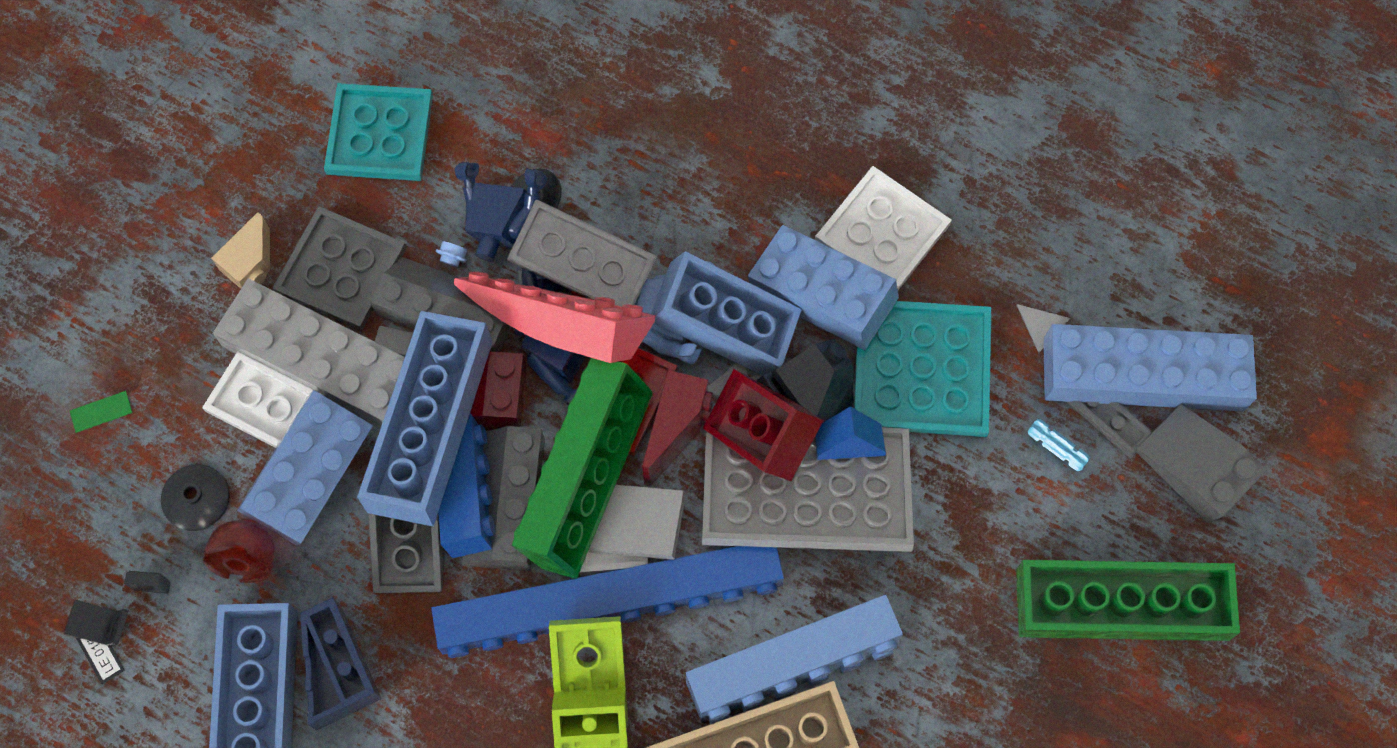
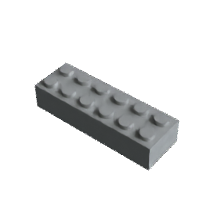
[212,278,405,428]

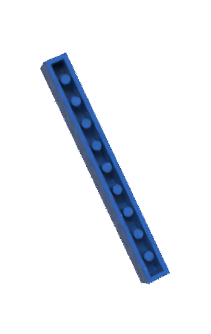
[431,546,784,658]

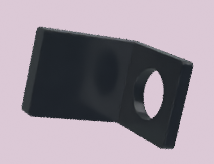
[63,600,129,646]

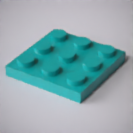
[324,83,433,181]

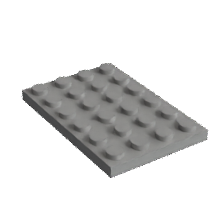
[702,427,914,552]

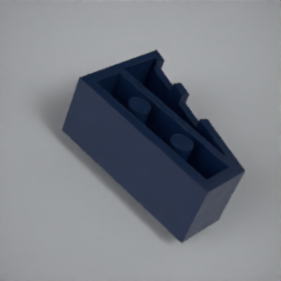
[300,597,382,730]

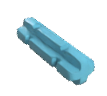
[1028,419,1090,471]

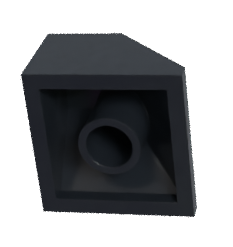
[772,339,853,423]

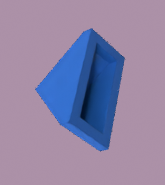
[815,407,886,460]

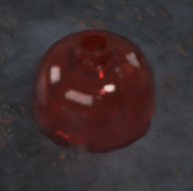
[203,518,276,583]

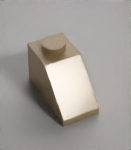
[211,212,270,289]

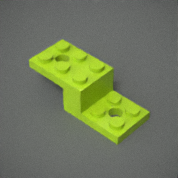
[549,616,628,748]

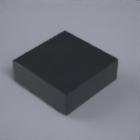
[124,571,171,594]

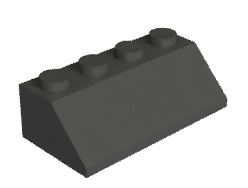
[370,257,512,352]
[462,426,545,571]

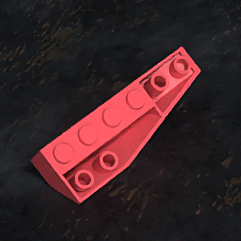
[454,272,655,363]

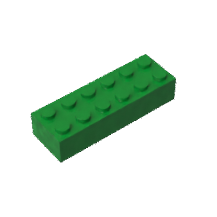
[511,358,653,579]
[1016,560,1240,641]

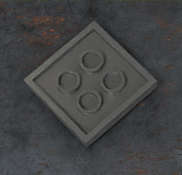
[272,206,407,331]

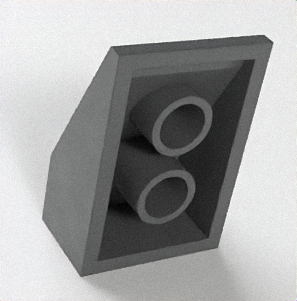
[1134,404,1267,523]
[368,513,444,593]

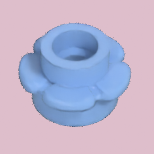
[436,241,467,267]

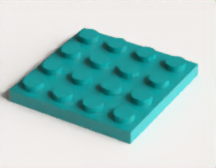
[854,301,991,437]

